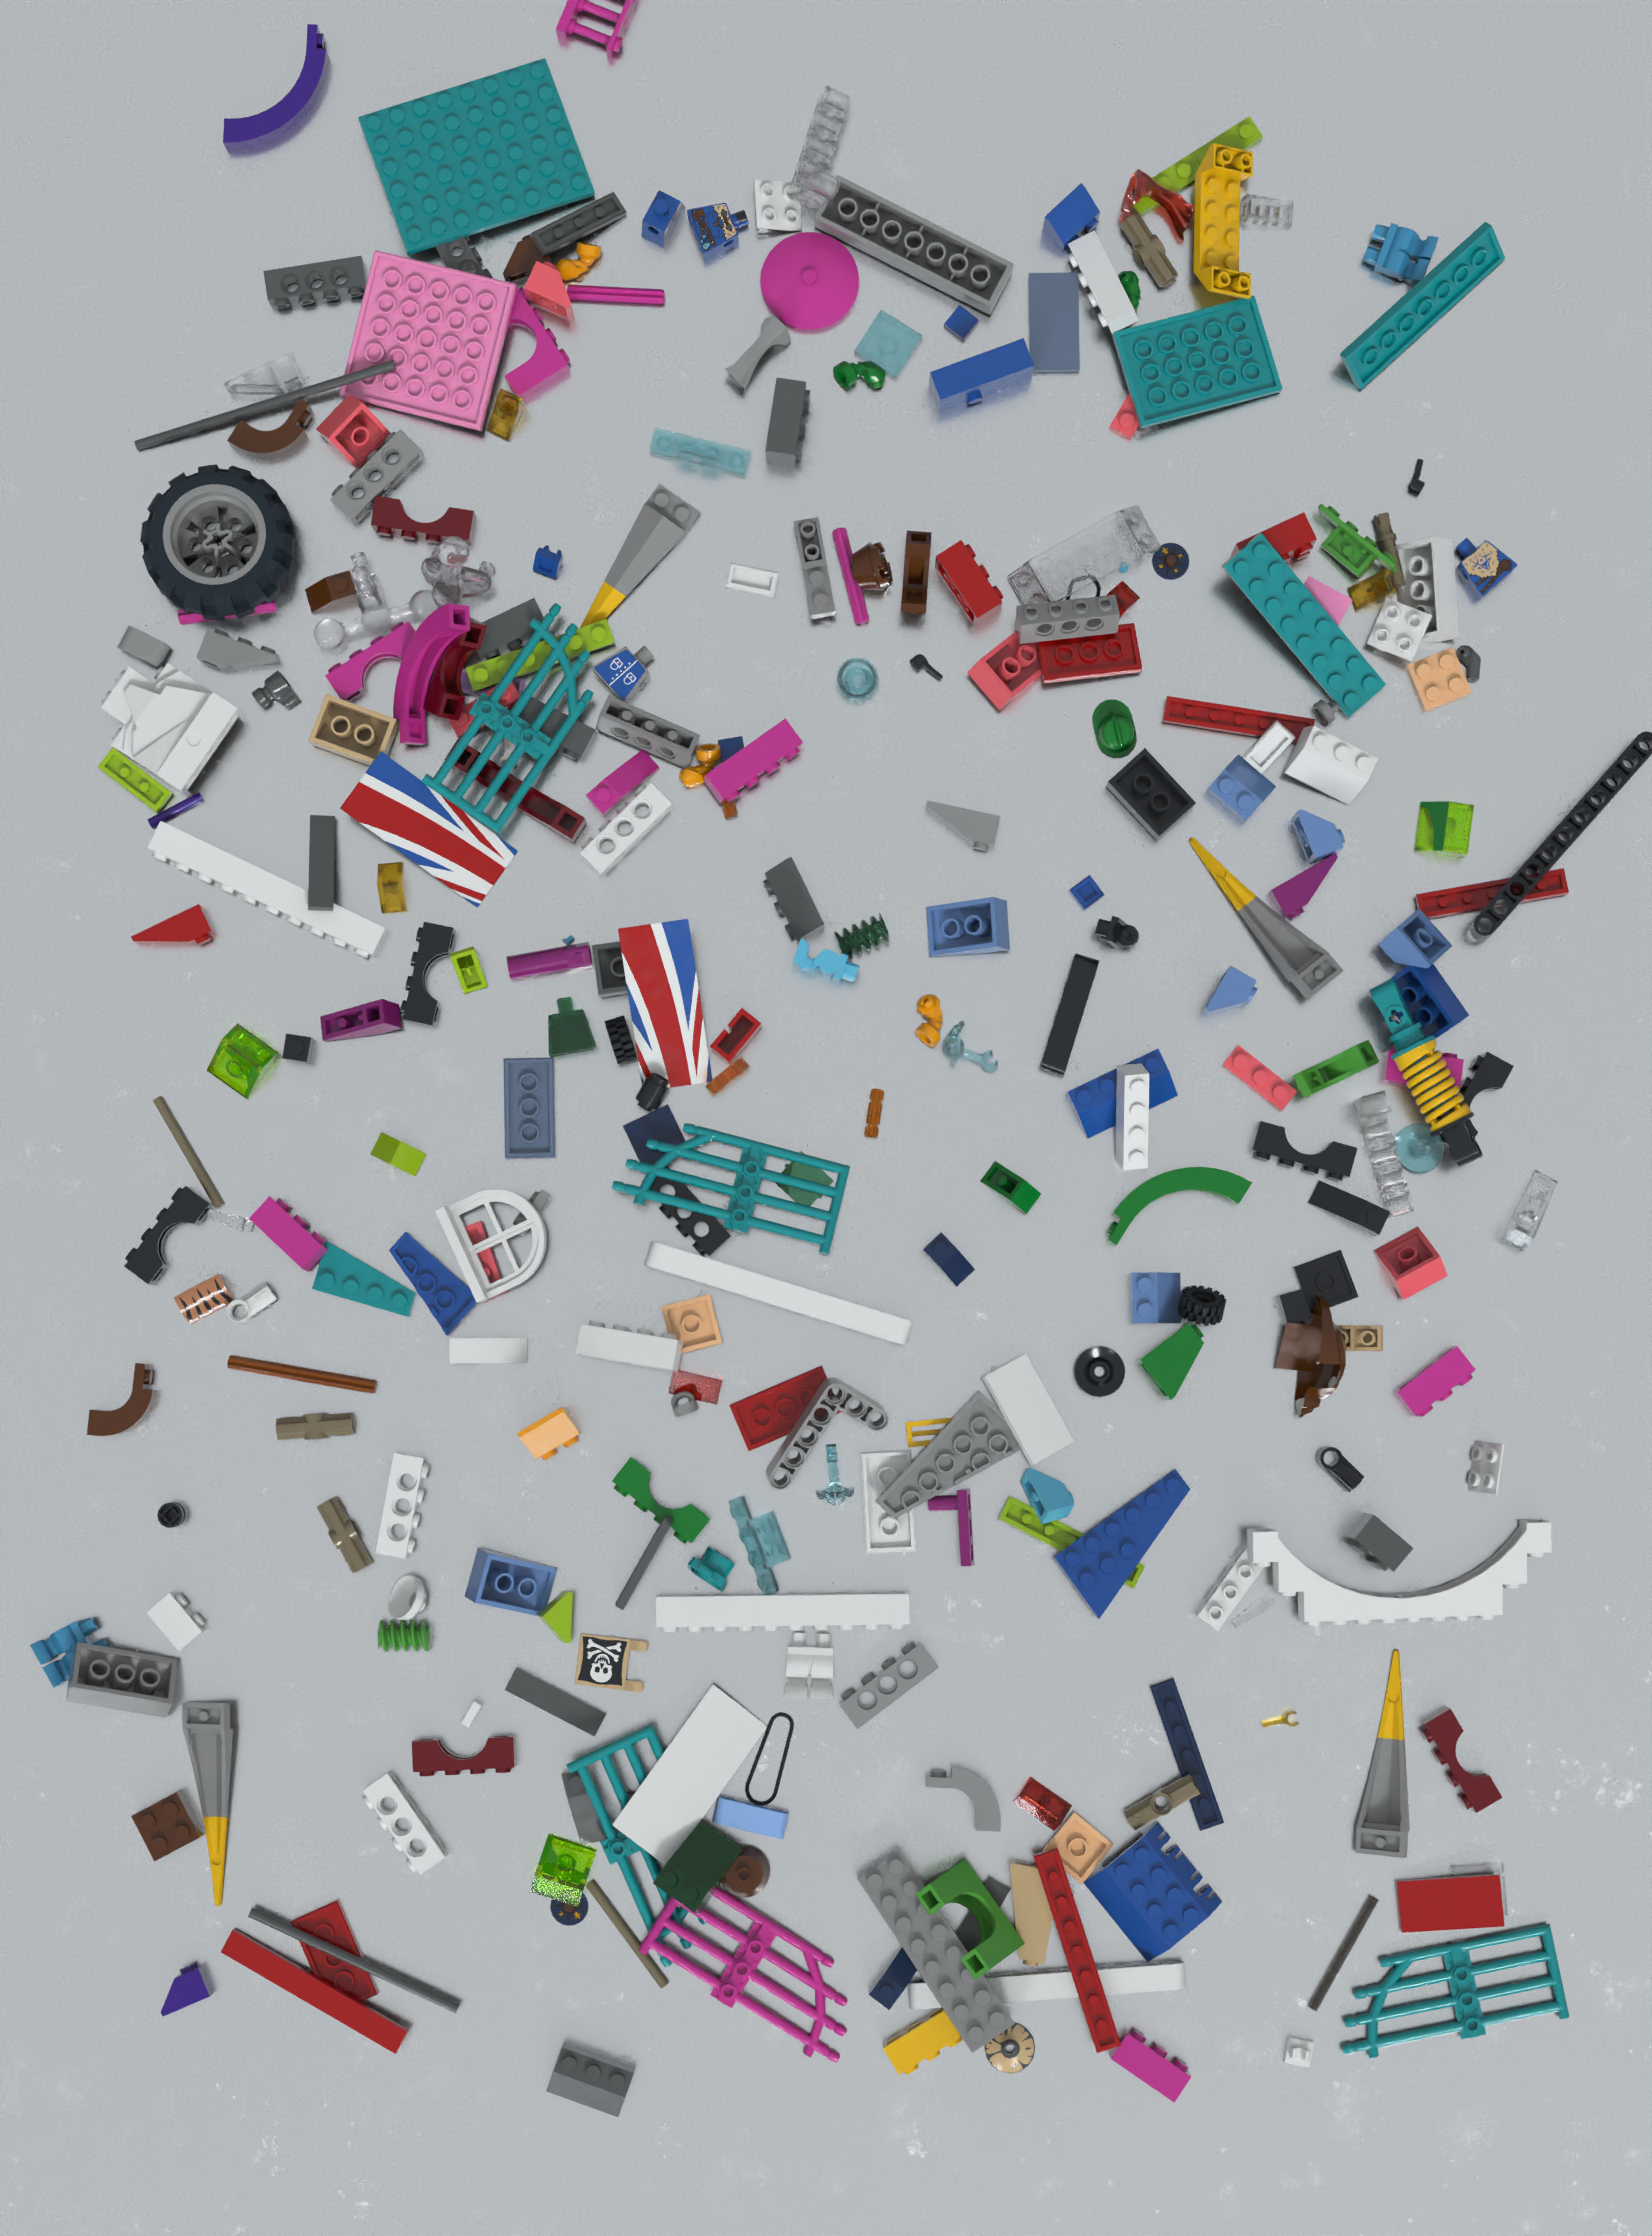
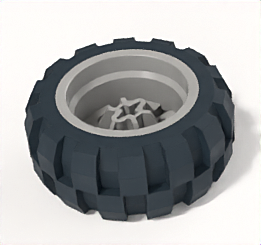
[140,464,297,621]

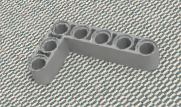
[766,1377,888,1490]

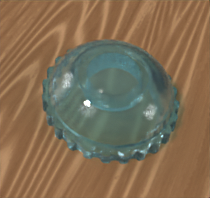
[836,657,879,700]

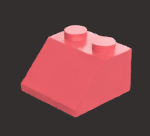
[524,261,574,321]
[316,394,391,468]
[1374,1227,1448,1300]

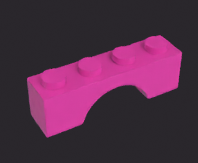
[325,621,416,702]

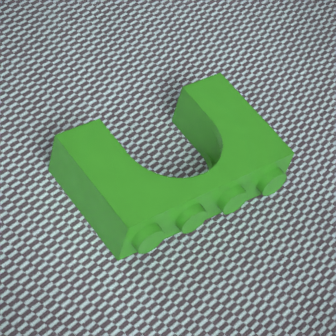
[915,1859,1025,1980]

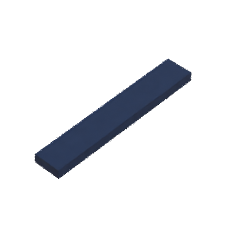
[1149,1677,1224,1831]

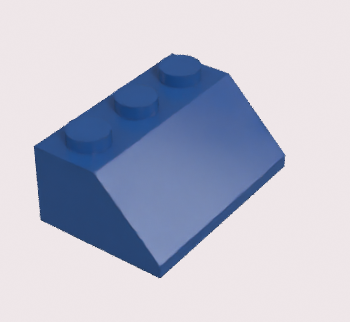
[1390,964,1469,1039]

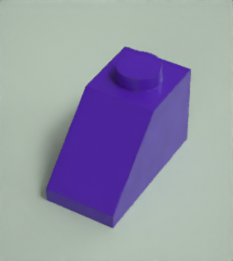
[161,1963,214,2017]

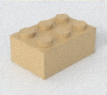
[309,694,399,766]

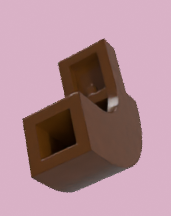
[227,399,312,459]
[901,531,932,614]
[87,1363,157,1436]

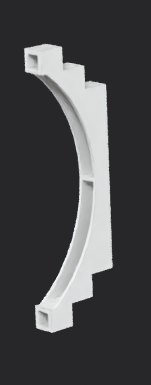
[1247,1519,1552,1626]

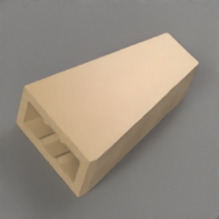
[1009,1860,1053,1967]

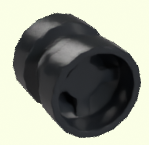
[157,1502,187,1528]

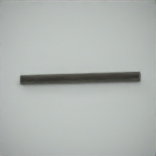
[1308,1895,1379,2011]

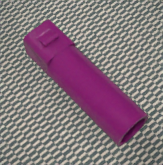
[507,942,592,980]

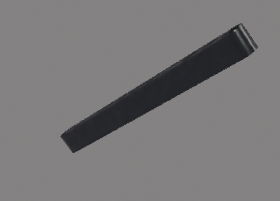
[1470,731,1652,941]

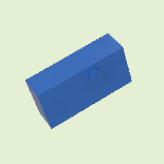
[929,338,1034,412]

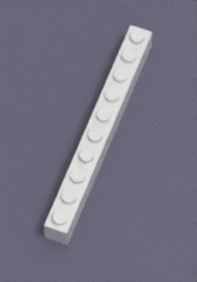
[147,821,388,958]
[656,1592,910,1632]

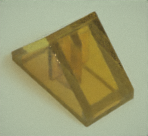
[487,388,526,441]
[1348,569,1397,611]
[377,862,407,914]

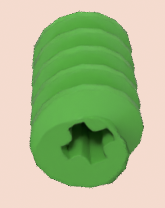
[378,1620,431,1652]

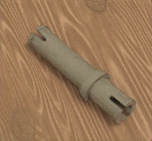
[1373,513,1406,589]

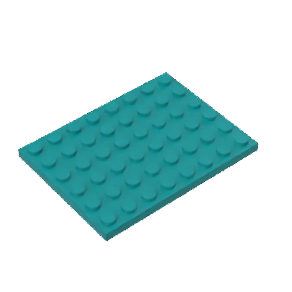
[358,58,595,256]

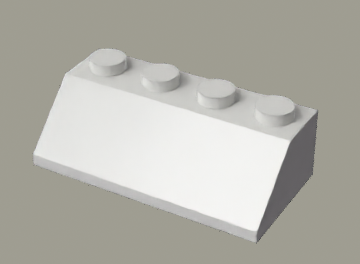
[1396,536,1459,643]

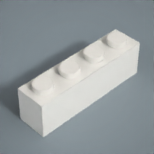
[1068,230,1139,334]
[1115,1063,1149,1170]
[575,1321,683,1372]

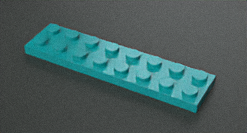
[1340,222,1505,390]
[1222,533,1386,718]

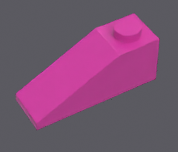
[586,749,660,818]

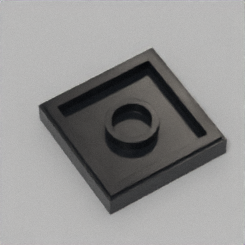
[1293,1250,1358,1314]

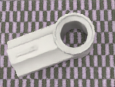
[227,1281,277,1324]

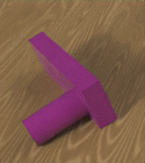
[928,1489,974,1567]

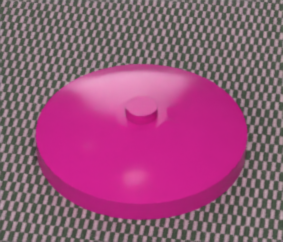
[760,232,859,332]

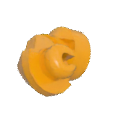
[555,242,602,281]
[679,743,721,788]
[915,994,944,1047]

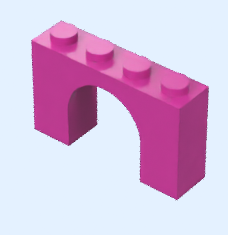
[505,283,570,402]

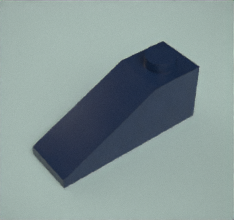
[869,1947,917,2010]

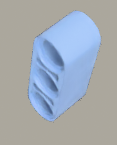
[712,1796,789,1839]

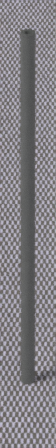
[135,360,396,450]

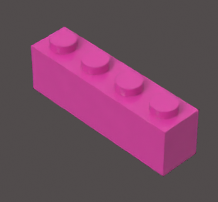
[703,718,803,803]

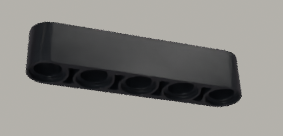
[1039,953,1099,1077]

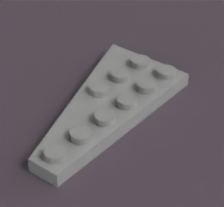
[875,1391,1021,1519]

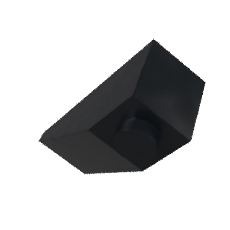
[1308,1180,1390,1236]

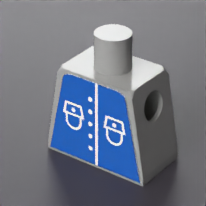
[592,646,654,703]

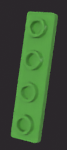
[1318,504,1397,578]

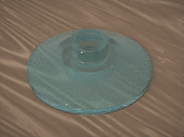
[1394,1124,1443,1173]

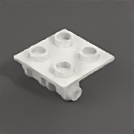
[753,179,802,233]
[1367,598,1432,662]
[1468,1440,1504,1495]

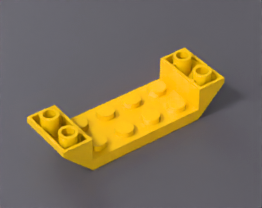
[1193,143,1253,299]

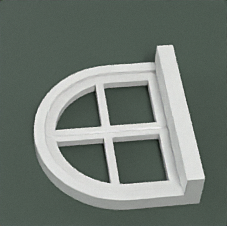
[435,1189,547,1303]

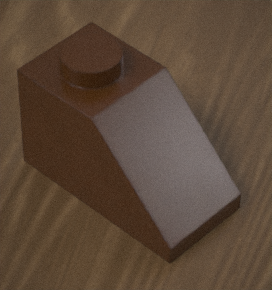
[503,234,552,283]
[305,570,360,614]

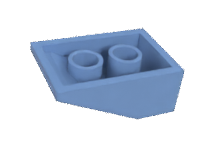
[926,897,1010,957]
[465,1548,557,1616]

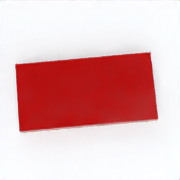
[1036,623,1142,684]
[729,1365,841,1451]
[1397,1874,1505,1933]
[291,1900,378,2002]

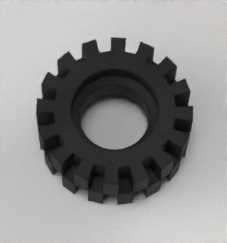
[605,1015,637,1064]
[1178,1285,1226,1326]

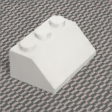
[1283,726,1378,805]

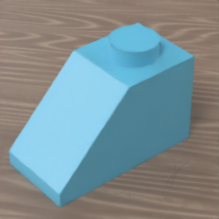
[1020,1468,1075,1524]

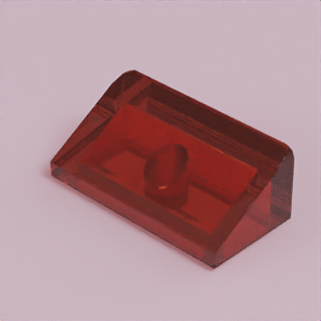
[668,1370,723,1405]
[1013,1777,1072,1830]

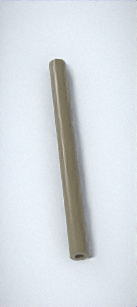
[153,1096,224,1209]
[585,1880,669,1989]

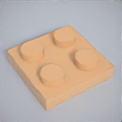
[1406,647,1472,712]
[661,1294,722,1353]
[1042,1812,1114,1884]

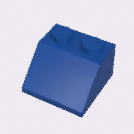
[1042,183,1100,252]

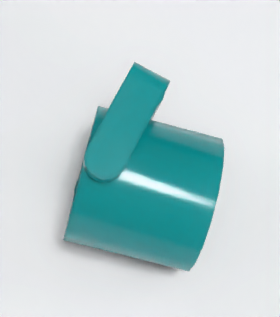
[687,1546,735,1592]

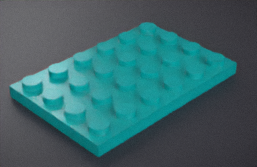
[1112,296,1282,429]

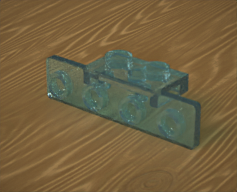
[649,428,751,475]
[729,1496,791,1595]

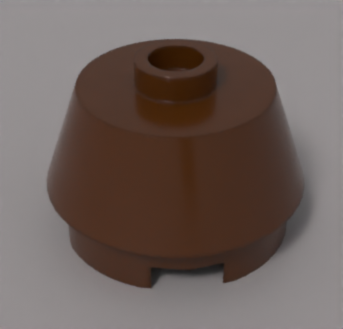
[850,542,893,591]
[721,1846,770,1897]

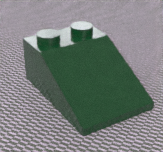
[653,1821,743,1914]

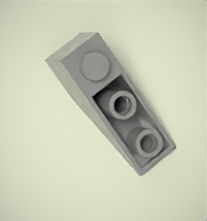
[197,629,280,670]

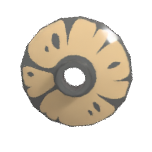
[984,2023,1035,2074]

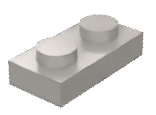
[513,1189,552,1237]

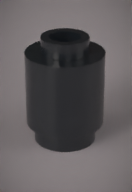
[635,1072,669,1111]

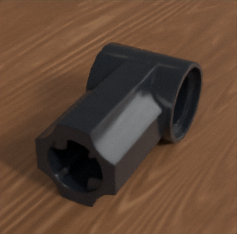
[1316,1446,1364,1492]

